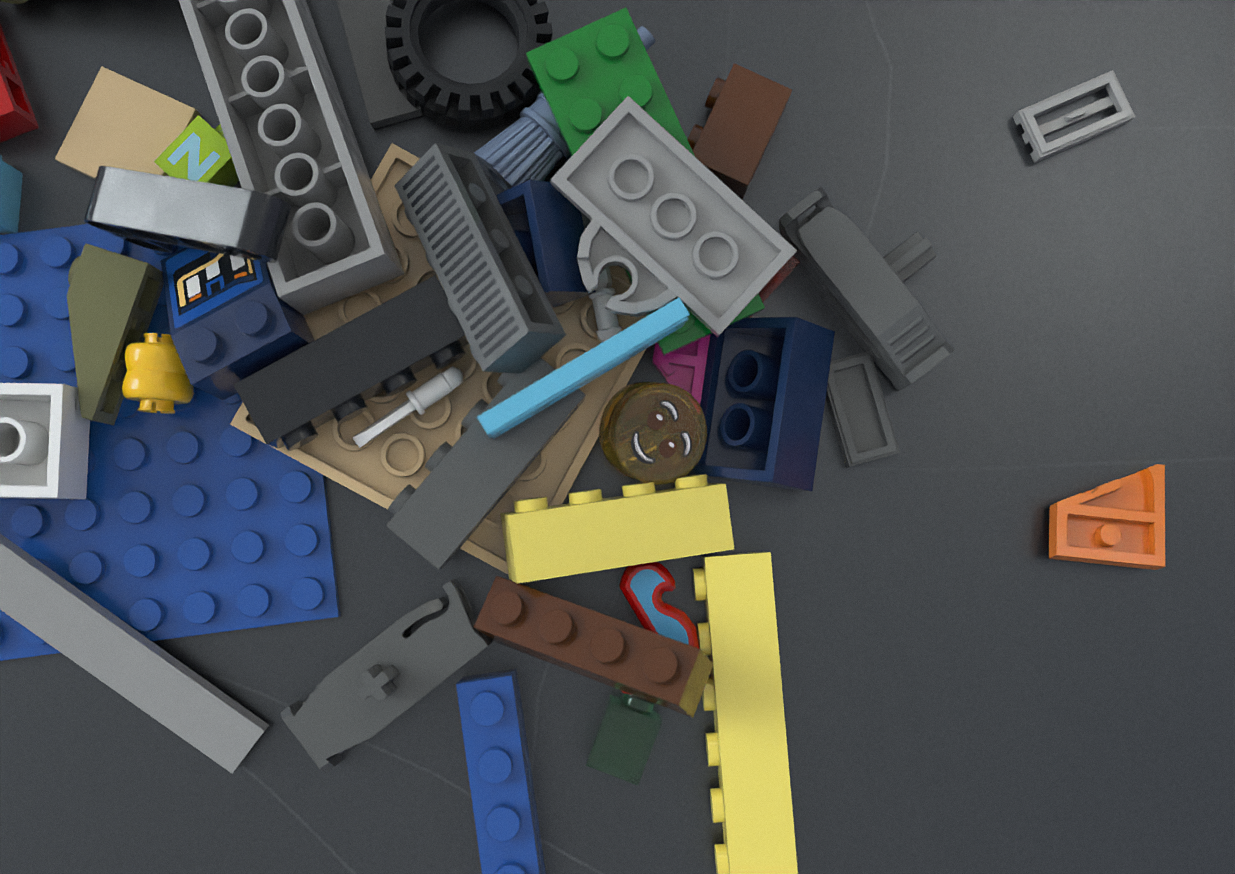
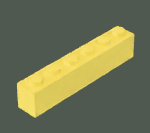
[692,552,798,874]

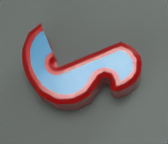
[619,562,699,695]

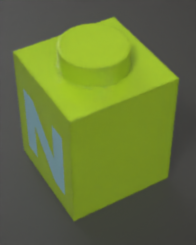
[154,115,239,187]

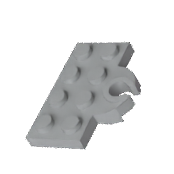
[550,96,797,337]

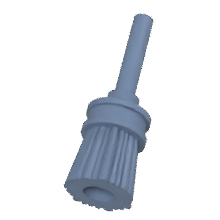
[474,26,655,192]

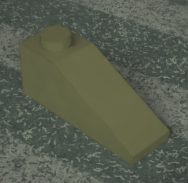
[67,243,164,425]

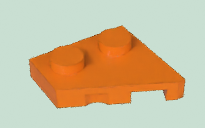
[1049,464,1165,570]

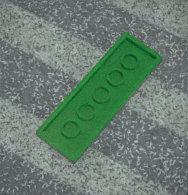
[526,7,765,356]

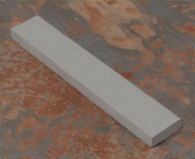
[0,534,269,774]

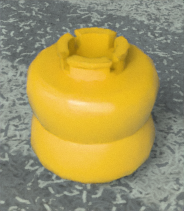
[122,333,194,414]

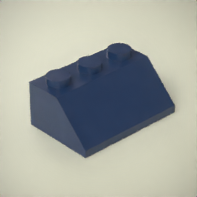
[689,317,835,491]

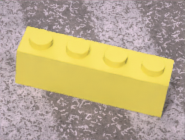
[500,474,734,584]

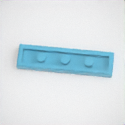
[477,297,690,439]

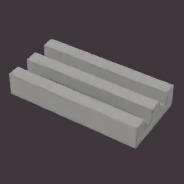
[1013,70,1135,163]

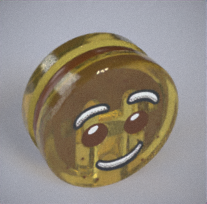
[599,381,707,485]

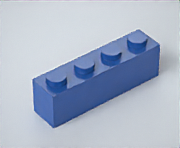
[456,668,546,874]

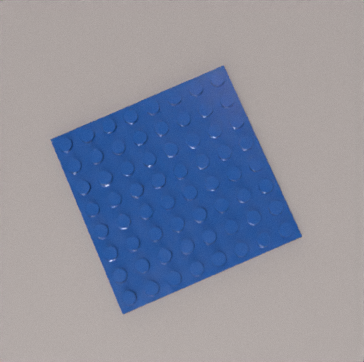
[0,224,341,661]

